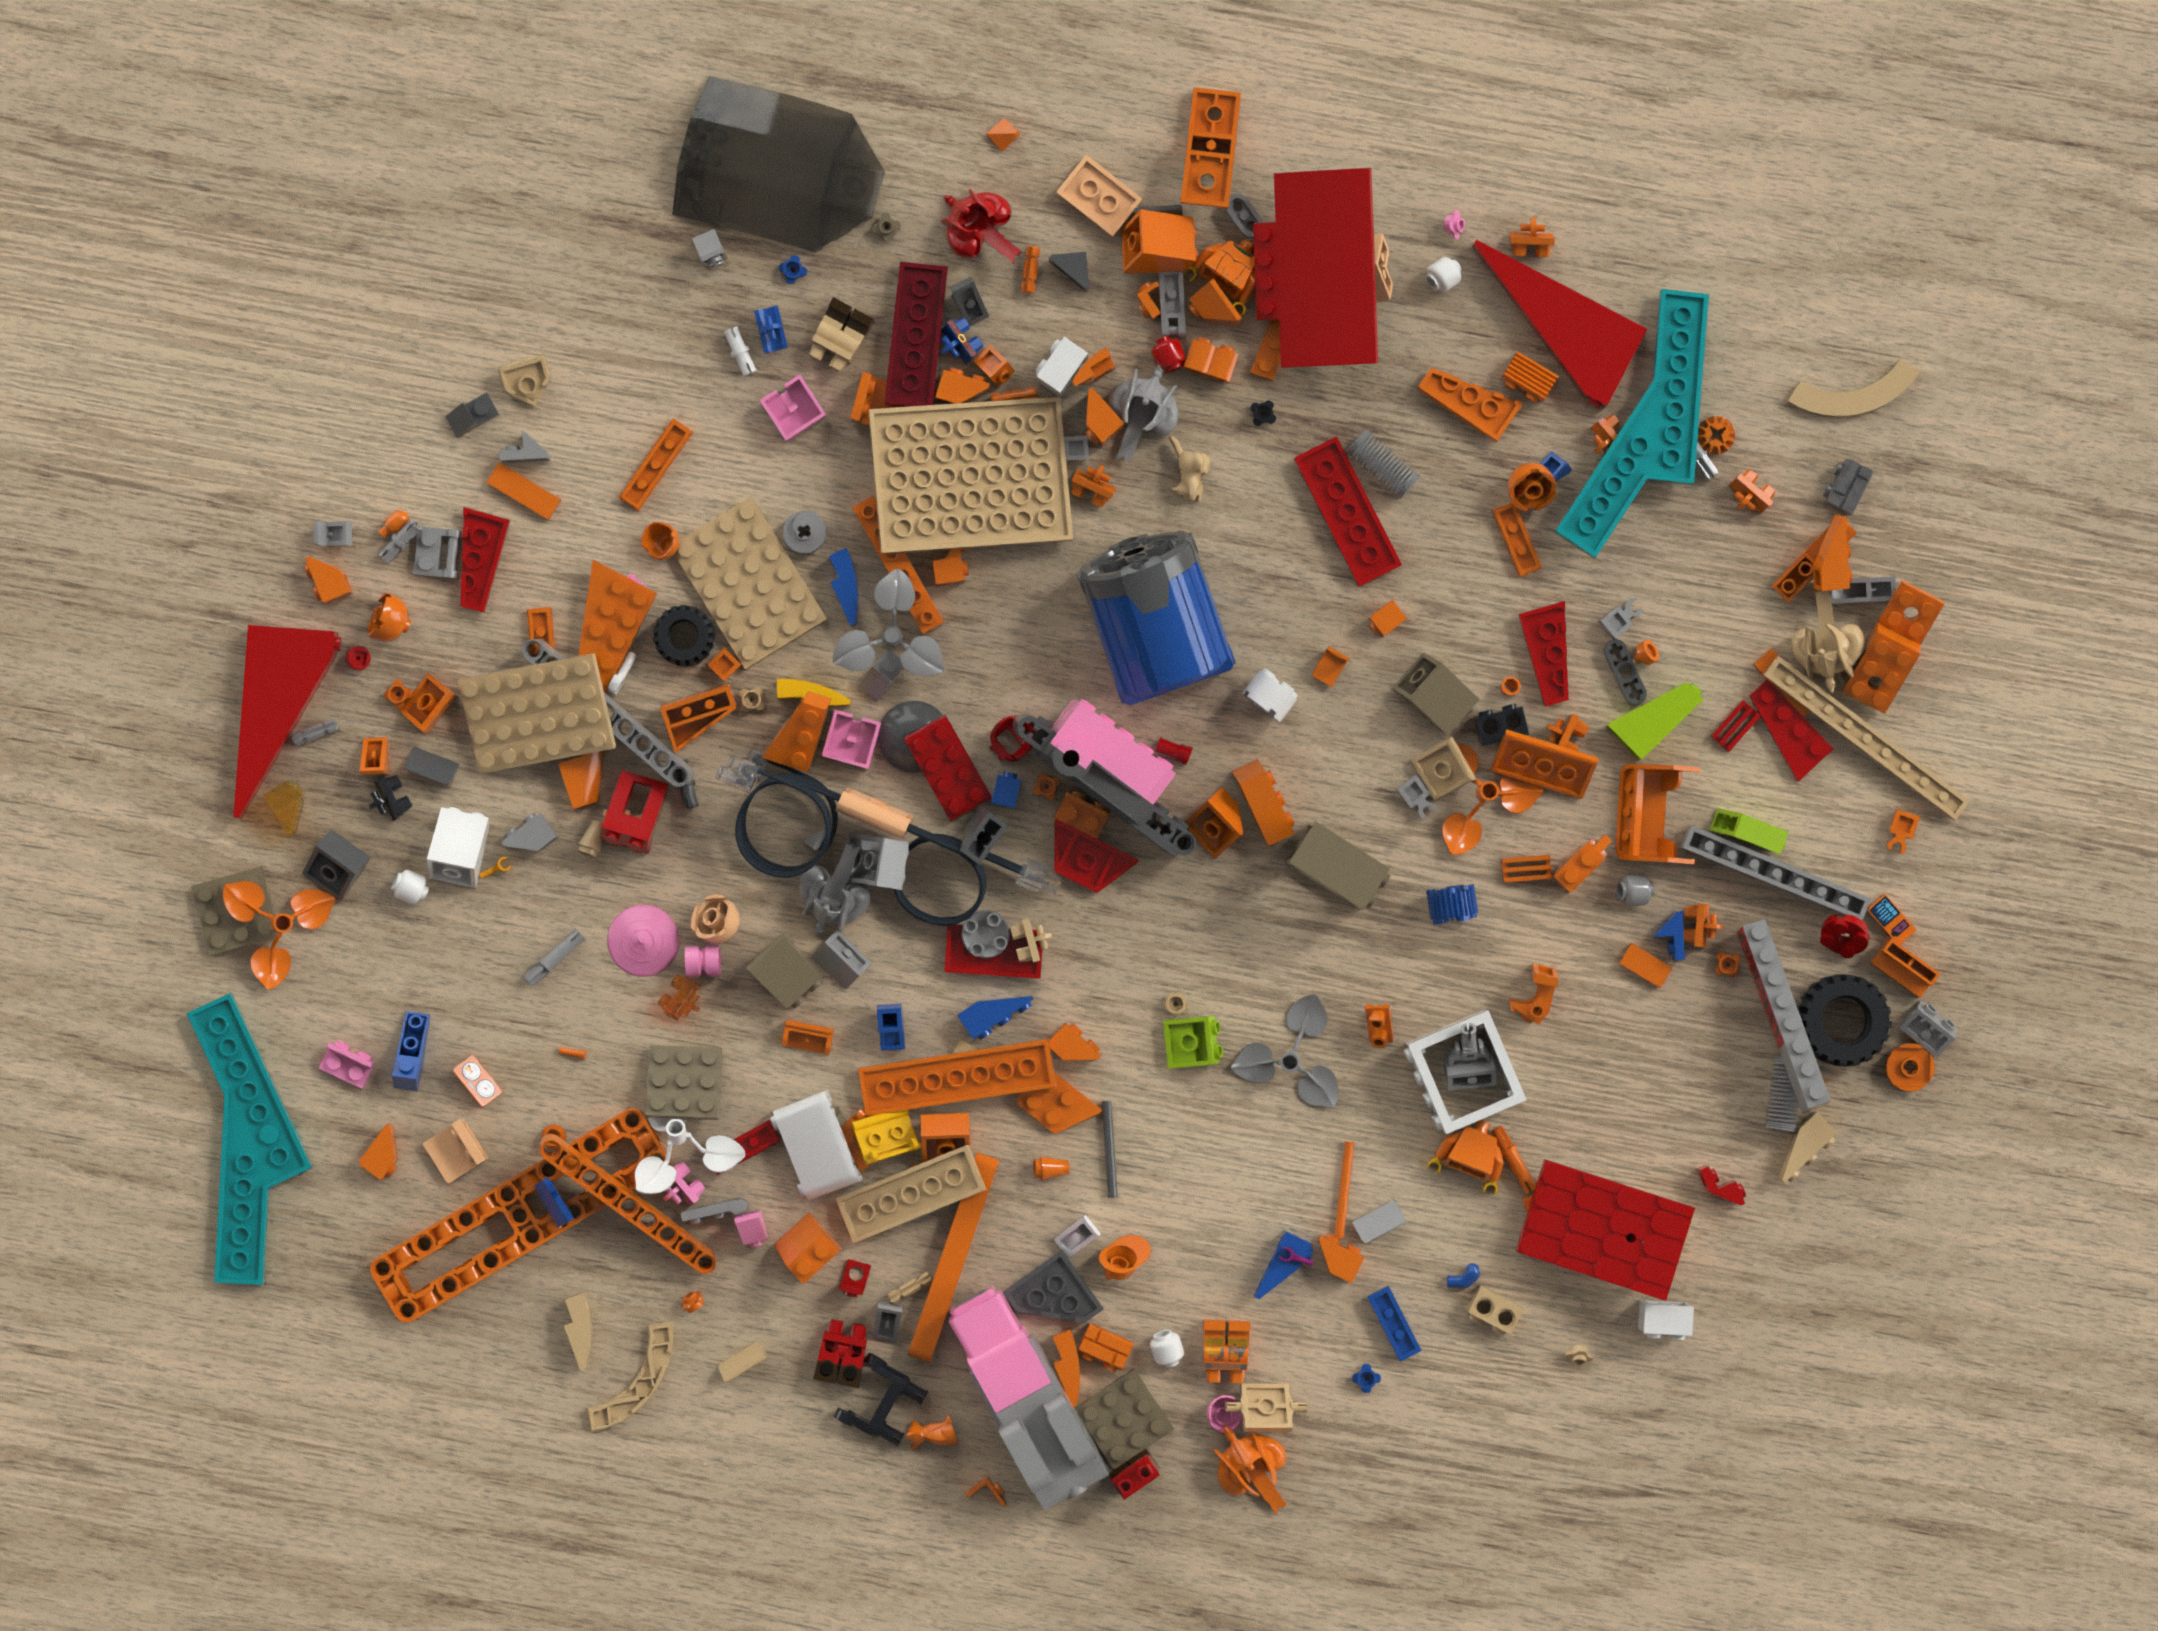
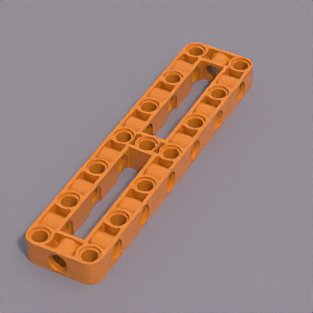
[370,1107,671,1323]

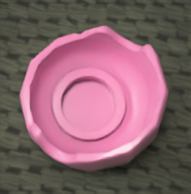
[1206,1395,1242,1433]

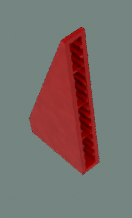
[1472,239,1647,409]
[233,625,342,818]

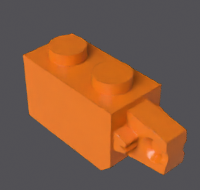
[1552,834,1612,893]

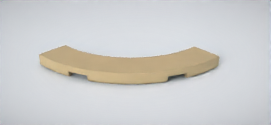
[1787,359,1920,417]
[587,1321,674,1432]

